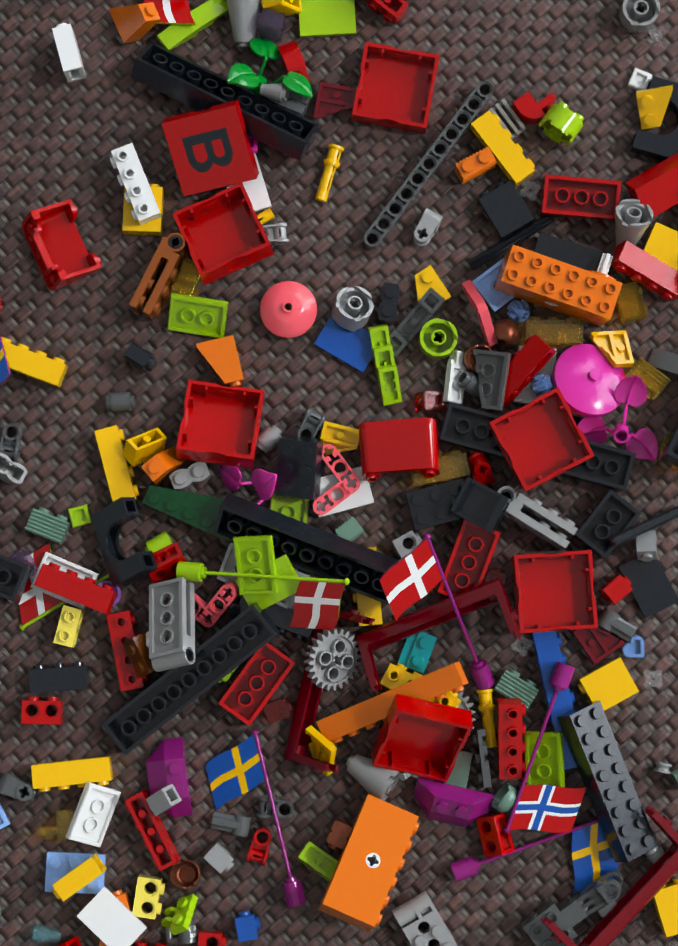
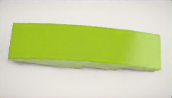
[157,0,228,50]
[368,324,402,406]

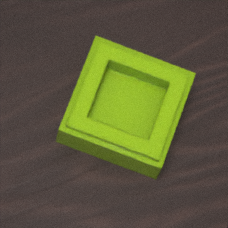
[68,504,92,528]

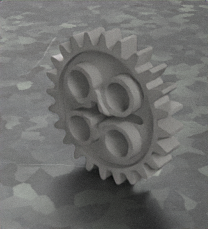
[304,627,361,691]

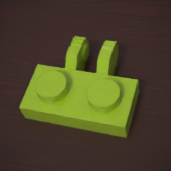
[161,894,198,935]

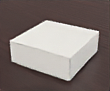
[627,68,652,91]

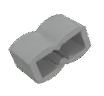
[0,453,28,484]
[169,462,211,491]

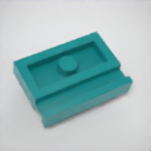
[397,632,437,674]

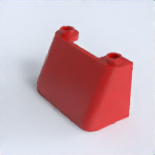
[22,199,102,291]
[359,418,440,482]

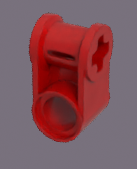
[469,451,495,486]
[246,826,272,866]

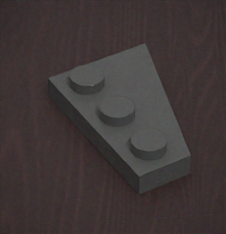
[473,349,511,411]
[472,728,492,788]

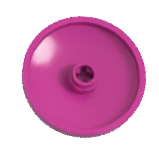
[552,344,626,417]

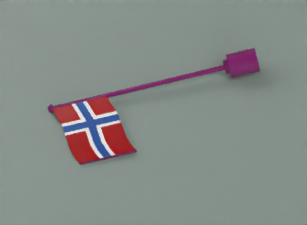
[503,661,587,833]

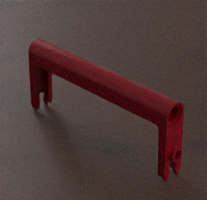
[356,578,522,695]
[283,609,375,773]
[540,805,678,946]

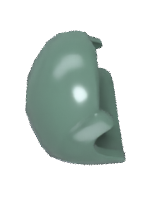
[492,782,518,813]

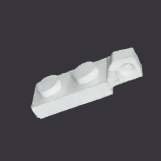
[443,350,466,404]

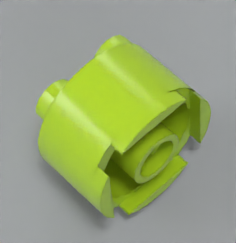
[539,101,584,146]
[418,318,458,360]

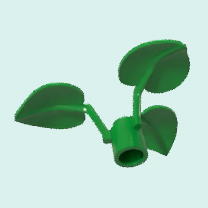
[227,36,313,99]

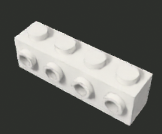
[110,143,162,225]

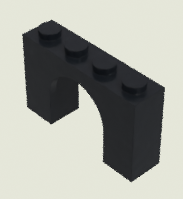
[630,76,678,161]
[90,497,158,587]

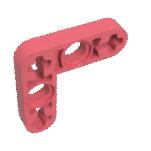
[461,280,498,347]
[312,444,360,515]
[195,581,239,627]

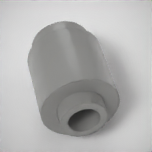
[257,425,282,453]

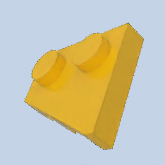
[636,85,673,130]
[414,265,451,303]
[590,330,634,368]
[320,421,359,456]
[305,725,337,777]

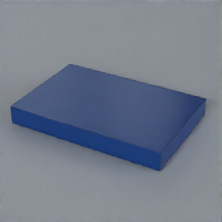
[314,314,373,373]

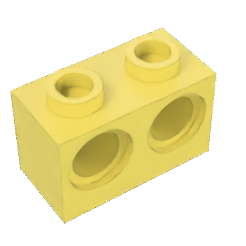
[53,605,85,648]
[132,874,165,920]

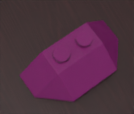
[146,737,193,817]
[413,777,494,827]

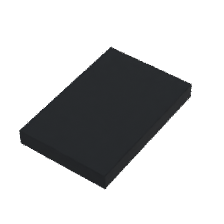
[618,558,678,619]

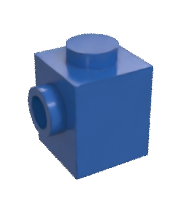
[235,910,261,942]

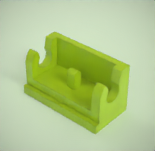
[296,841,338,881]

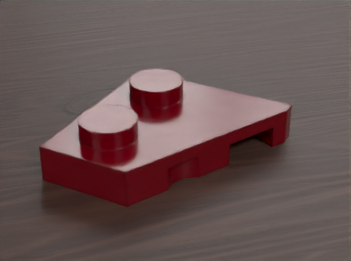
[313,82,357,119]
[572,627,625,664]

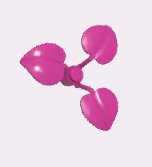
[577,375,658,461]
[220,464,277,505]

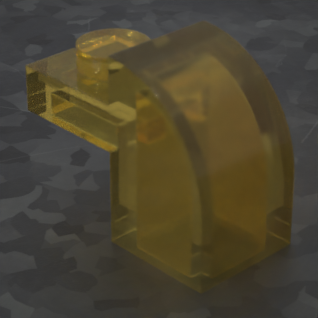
[37,809,76,843]

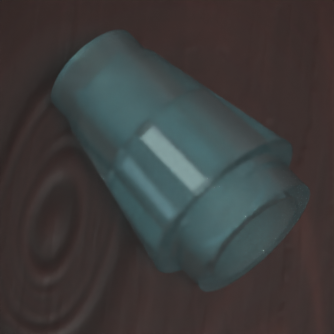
[32,924,61,944]

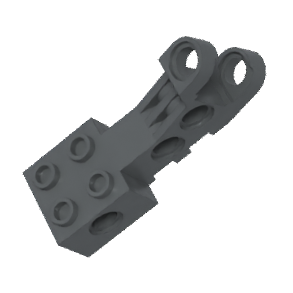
[521,870,624,946]

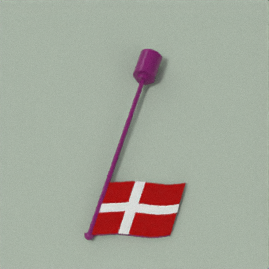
[379,533,495,690]

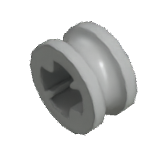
[653,761,672,774]

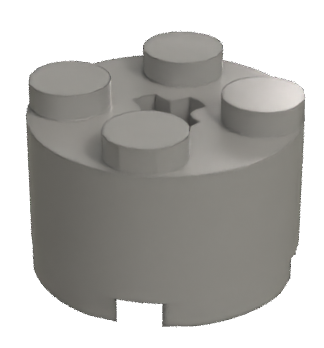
[619,0,660,33]
[332,286,374,332]

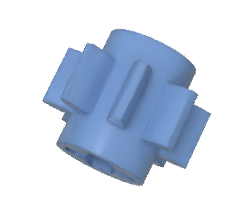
[506,299,530,323]
[532,373,554,396]

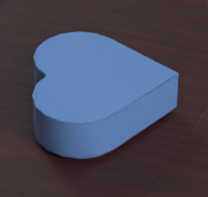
[621,635,644,658]

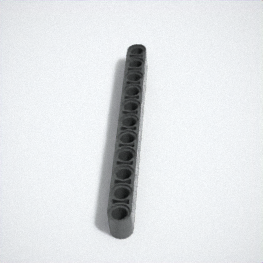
[364,81,494,250]

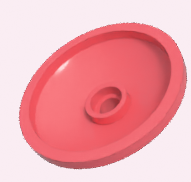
[260,281,317,338]

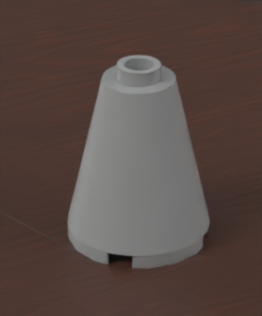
[226,0,262,47]
[615,199,653,246]
[346,754,400,801]

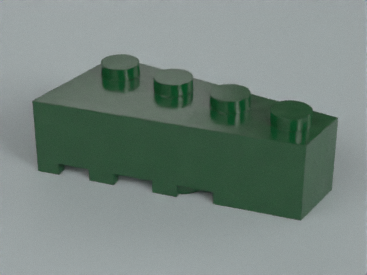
[142,485,224,536]

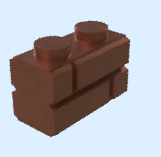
[326,817,353,851]

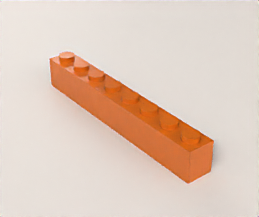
[316,661,468,744]

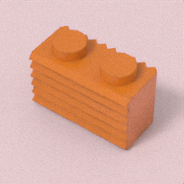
[454,146,497,184]

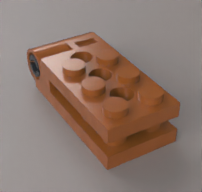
[129,233,188,321]

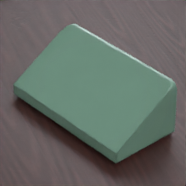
[444,750,473,788]

